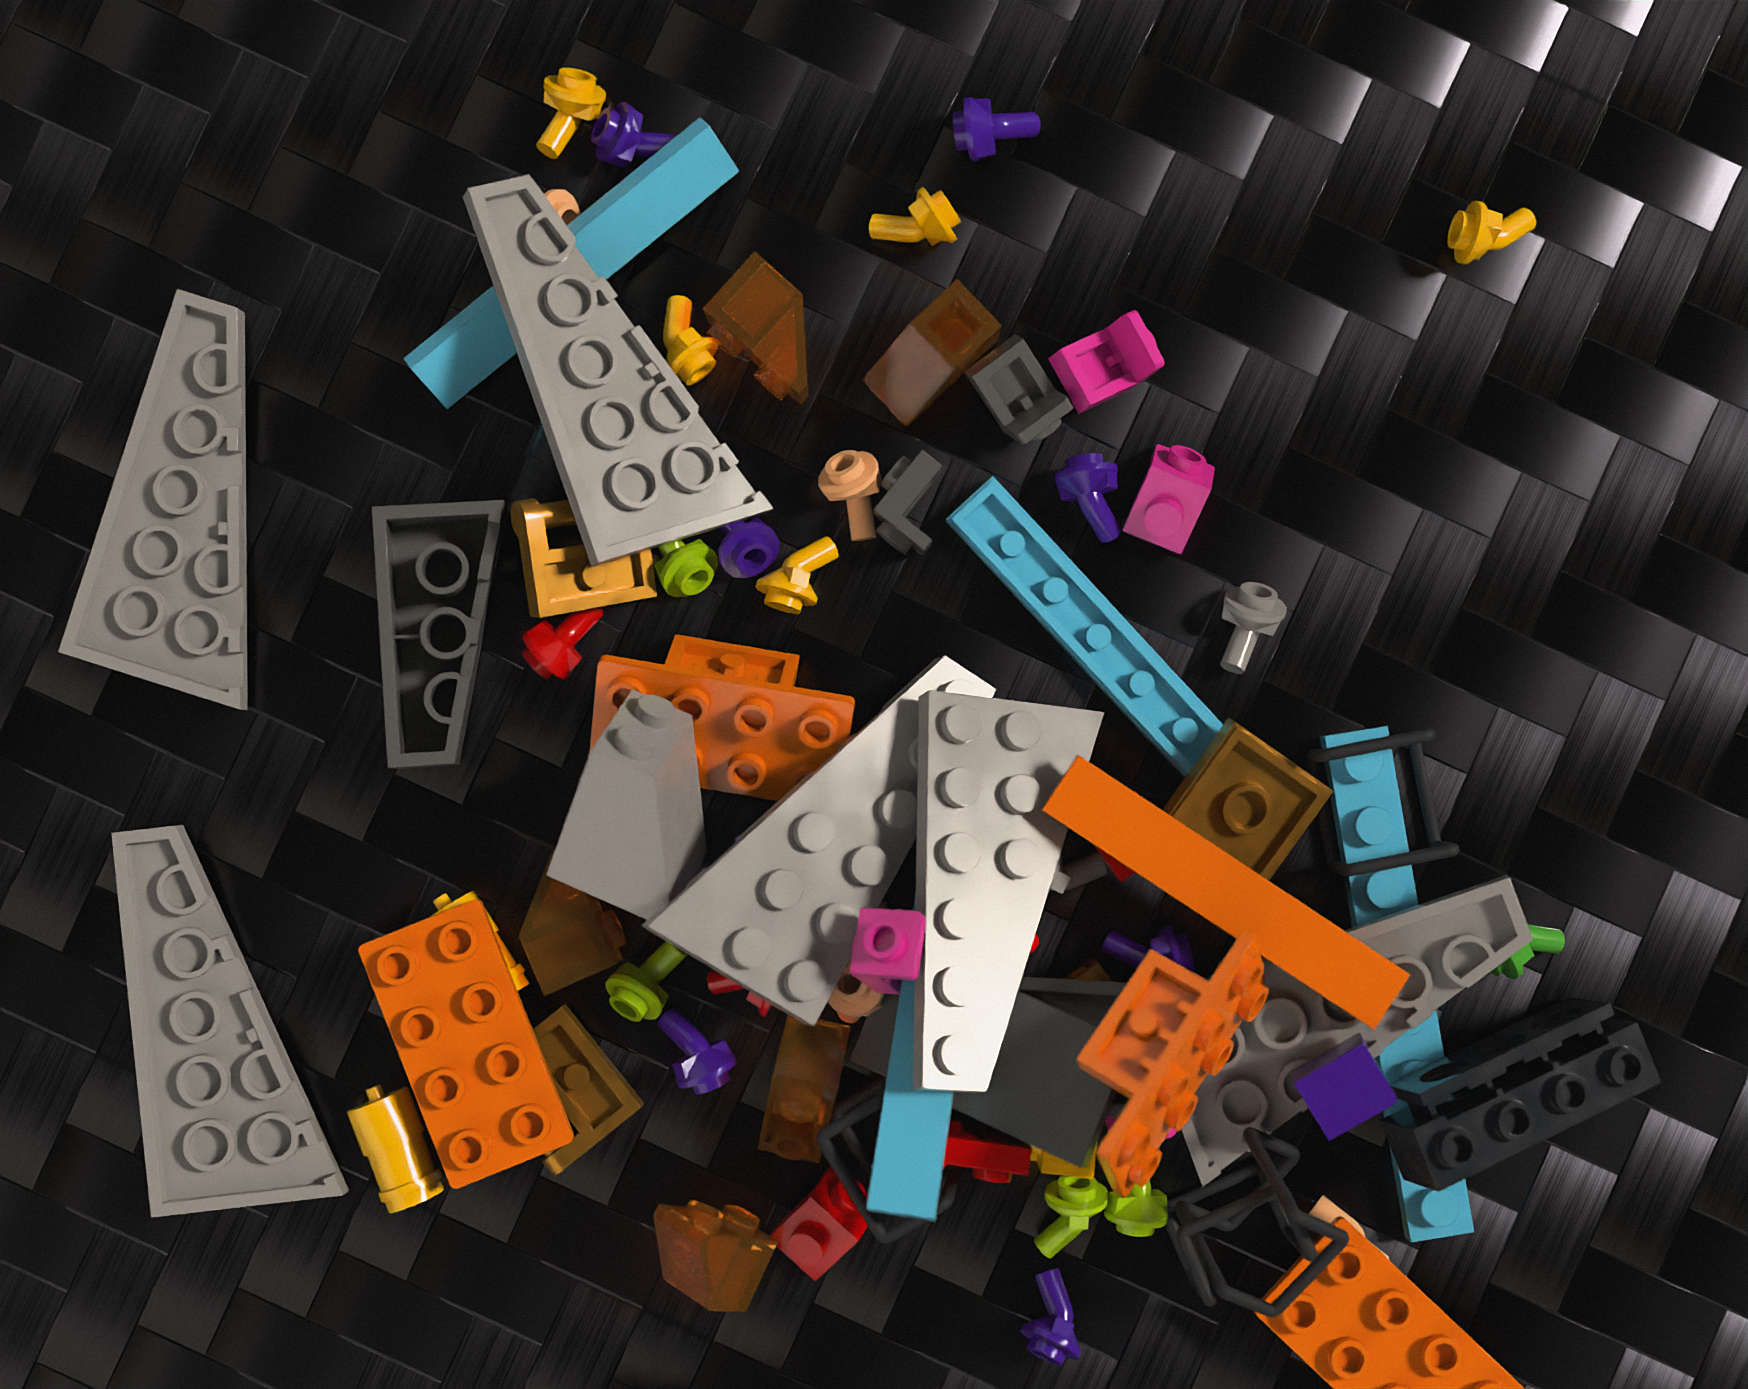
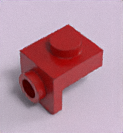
[768,1166,876,1281]

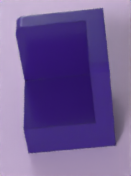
[1292,1033,1397,1141]

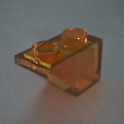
[703,251,809,405]
[863,279,1002,427]
[518,849,627,996]
[757,1014,851,1163]
[653,1200,778,1312]

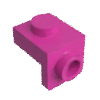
[1048,310,1165,414]
[1122,444,1215,554]
[850,908,926,995]

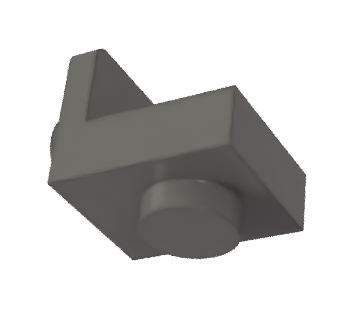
[965,334,1073,444]
[874,449,942,555]

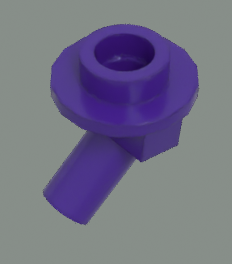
[953,97,1041,162]
[591,102,678,168]
[1054,453,1122,543]
[716,516,779,578]
[1102,924,1195,972]
[658,1008,737,1095]
[1020,1267,1081,1366]

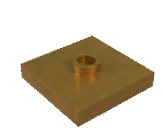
[1162,718,1334,881]

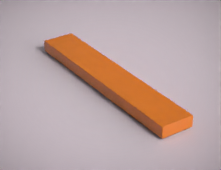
[1041,755,1410,1030]

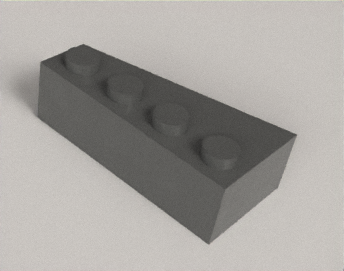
[372,500,506,769]

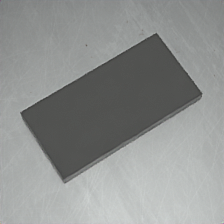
[850,991,1117,1168]

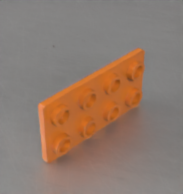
[589,634,855,801]
[358,899,574,1189]
[1076,929,1269,1198]
[1254,1216,1525,1389]

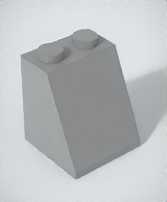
[546,689,707,920]

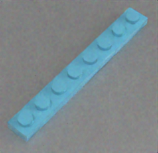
[1320,726,1474,1243]

